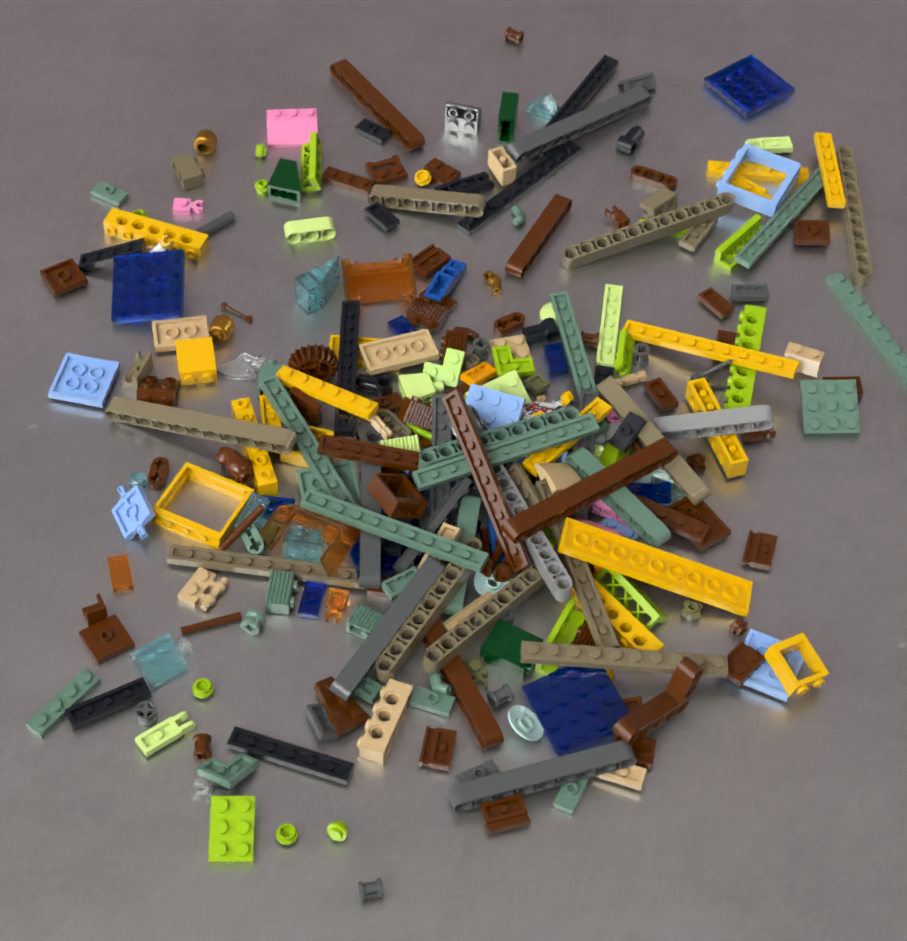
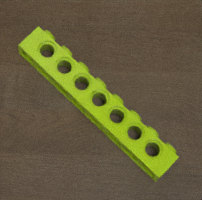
[723,304,767,410]

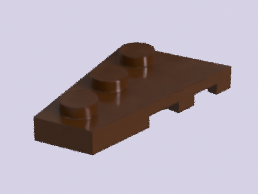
[314,676,371,737]

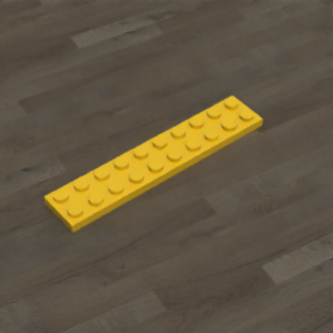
[557,517,753,617]

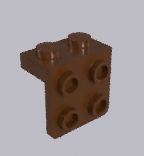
[136,376,180,407]

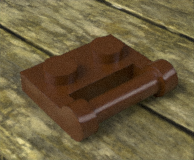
[365,155,408,185]

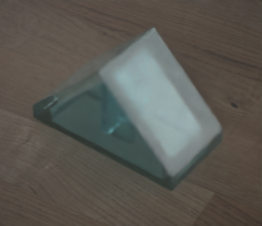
[526,93,560,121]

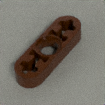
[630,165,678,191]

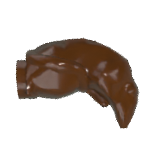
[215,446,254,484]

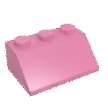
[266,108,318,147]

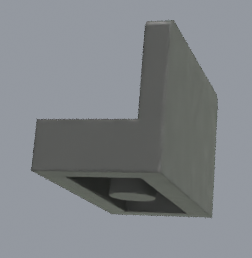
[618,72,657,92]

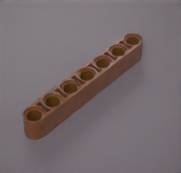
[505,194,572,279]

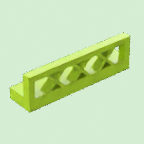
[300,132,322,194]
[713,214,762,272]
[594,568,668,631]
[535,598,586,679]

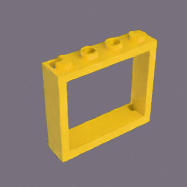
[152,462,255,550]

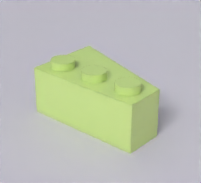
[463,370,532,408]

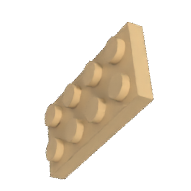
[358,328,440,376]

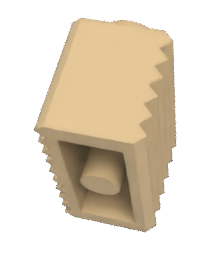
[487,146,517,186]
[784,342,824,378]

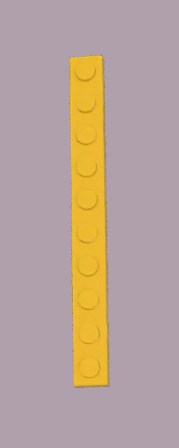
[622,320,800,379]

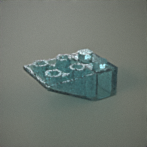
[295,256,341,316]

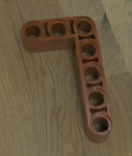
[612,657,704,745]

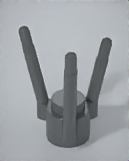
[690,359,733,390]

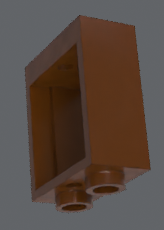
[367,473,428,519]

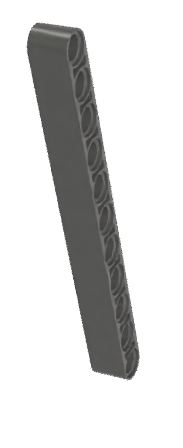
[506,85,653,164]

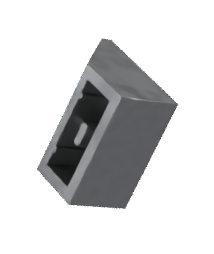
[445,101,482,135]

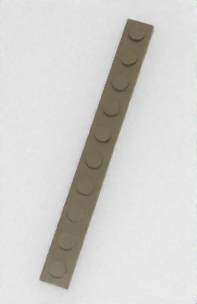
[534,480,620,648]
[167,544,364,589]
[520,641,728,678]

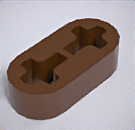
[493,312,525,336]
[148,457,169,491]

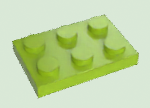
[209,796,256,863]

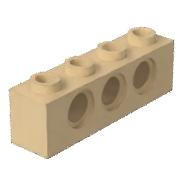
[357,679,413,764]

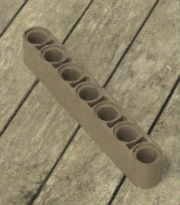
[368,184,487,217]

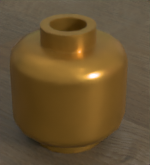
[194,129,217,155]
[208,314,235,342]

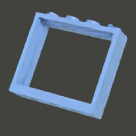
[716,143,801,217]

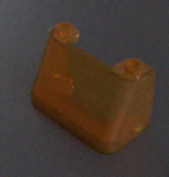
[340,253,417,304]

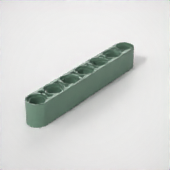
[565,447,671,548]
[442,494,482,615]

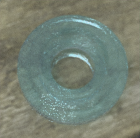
[128,472,148,488]

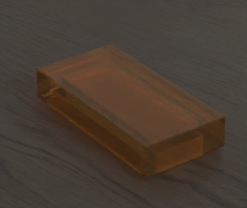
[107,554,133,593]

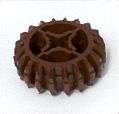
[288,343,338,381]

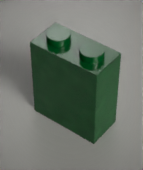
[497,92,519,144]
[480,619,543,680]

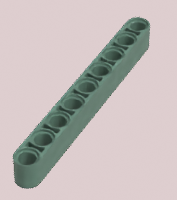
[418,406,580,469]

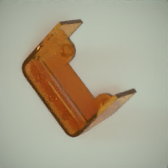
[259,503,360,577]

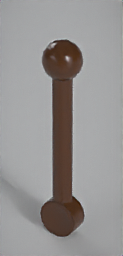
[221,302,253,323]

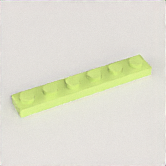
[595,284,623,367]

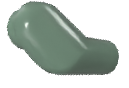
[511,205,526,227]
[429,672,452,695]

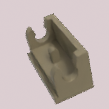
[640,187,678,219]
[121,350,153,392]

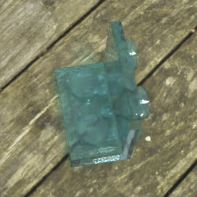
[281,525,328,563]
[128,633,188,688]

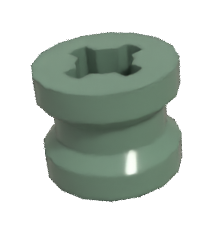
[240,609,265,635]

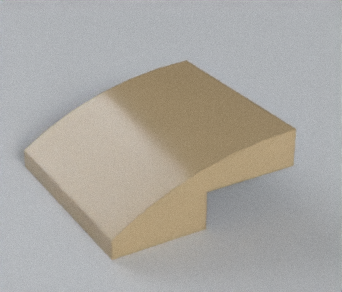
[534,463,581,494]

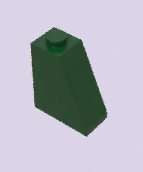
[267,158,301,204]

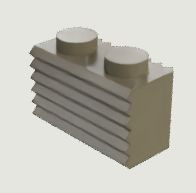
[171,153,205,191]

